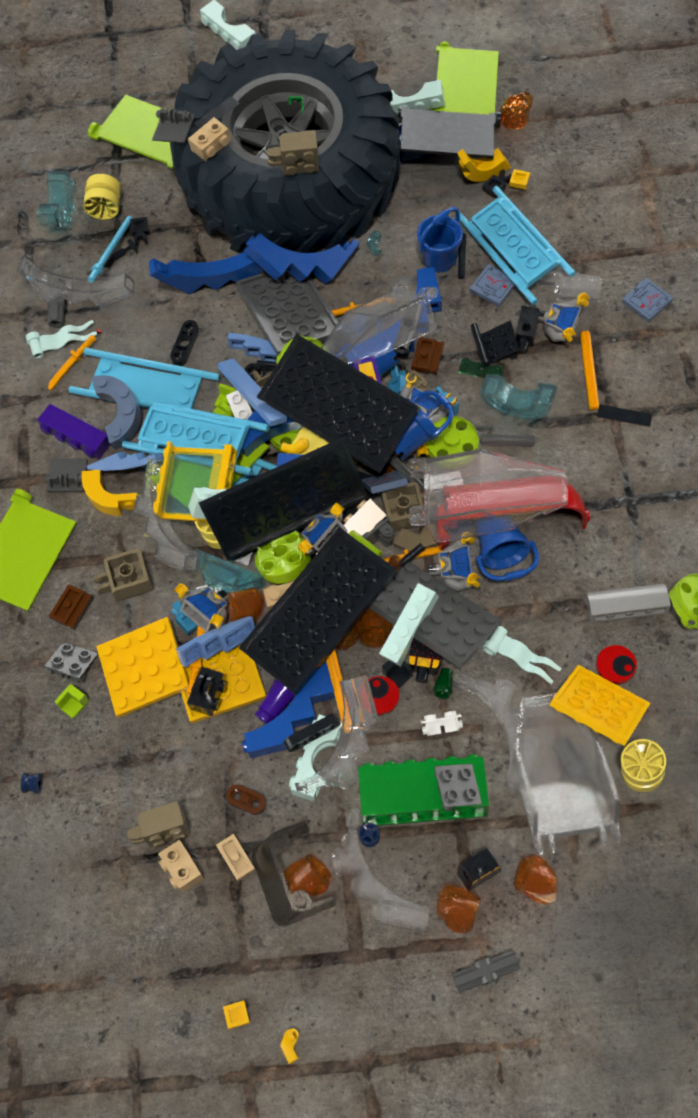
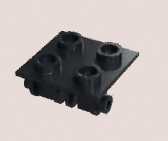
[481,320,519,364]

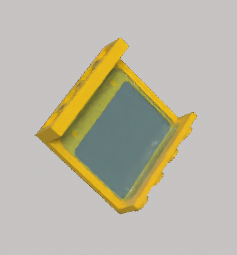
[153,441,237,522]

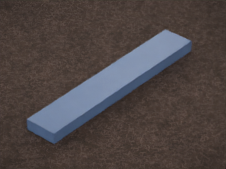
[218,358,287,427]

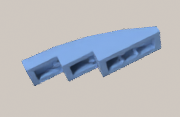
[227,333,278,362]
[87,452,164,471]
[176,616,255,667]

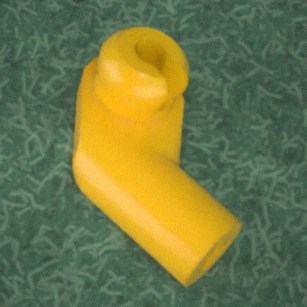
[281,438,309,454]
[280,1028,299,1064]

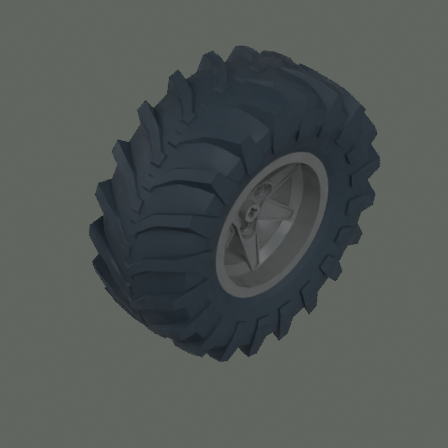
[170,30,400,253]

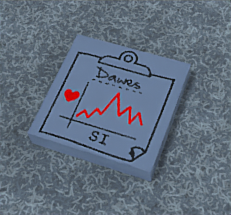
[470,264,516,307]
[622,278,673,322]
[361,471,408,494]

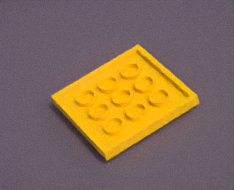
[96,617,189,718]
[181,642,266,724]
[549,665,650,746]

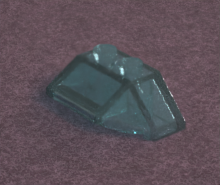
[194,548,265,596]

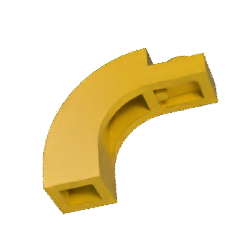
[457,148,511,182]
[82,470,140,516]

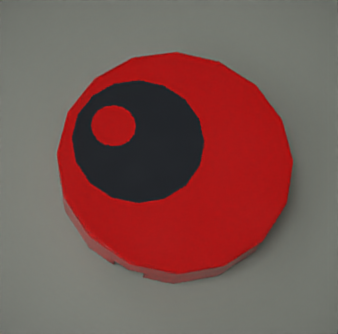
[596,645,637,685]
[360,676,400,716]

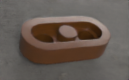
[226,785,266,815]

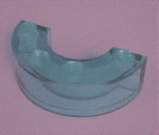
[37,171,74,228]
[480,374,557,420]

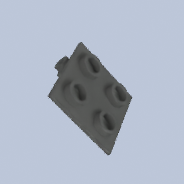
[152,109,195,143]
[45,459,87,492]
[362,517,394,547]
[44,641,98,683]
[434,764,482,811]

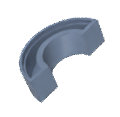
[91,375,142,450]

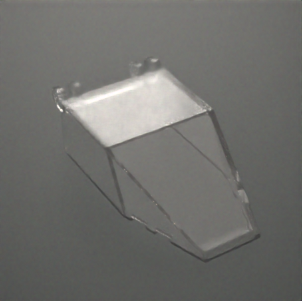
[321,285,439,365]
[409,449,568,543]
[515,693,621,855]

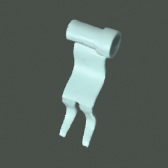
[26,320,98,359]
[482,626,562,685]

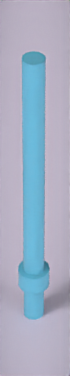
[88,216,133,283]

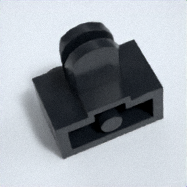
[187,667,228,716]

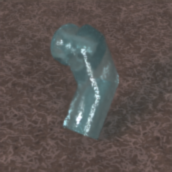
[367,230,382,256]

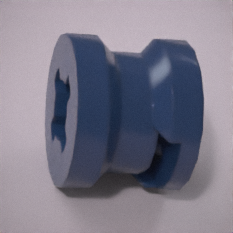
[21,773,43,794]
[359,823,380,847]

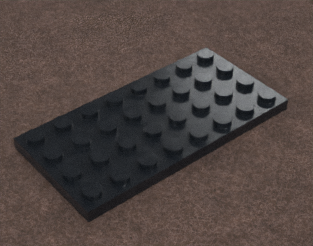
[257,334,421,473]
[198,437,368,561]
[239,527,398,695]

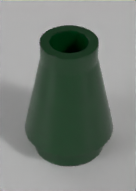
[433,668,453,699]

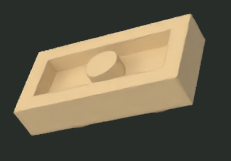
[216,834,256,881]

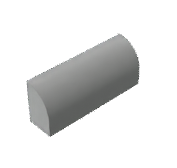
[585,583,671,623]

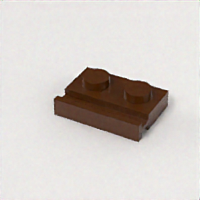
[411,337,445,375]
[49,584,93,630]

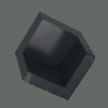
[382,660,413,688]

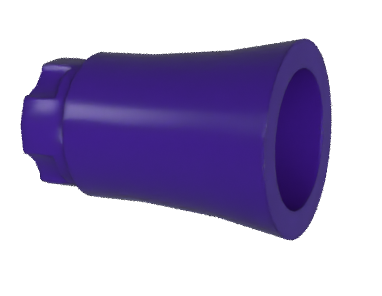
[255,679,296,724]

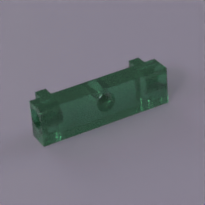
[459,358,504,382]

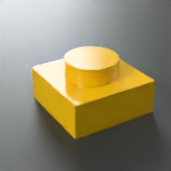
[509,169,530,190]
[223,1001,250,1030]

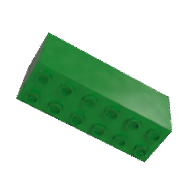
[358,755,489,826]

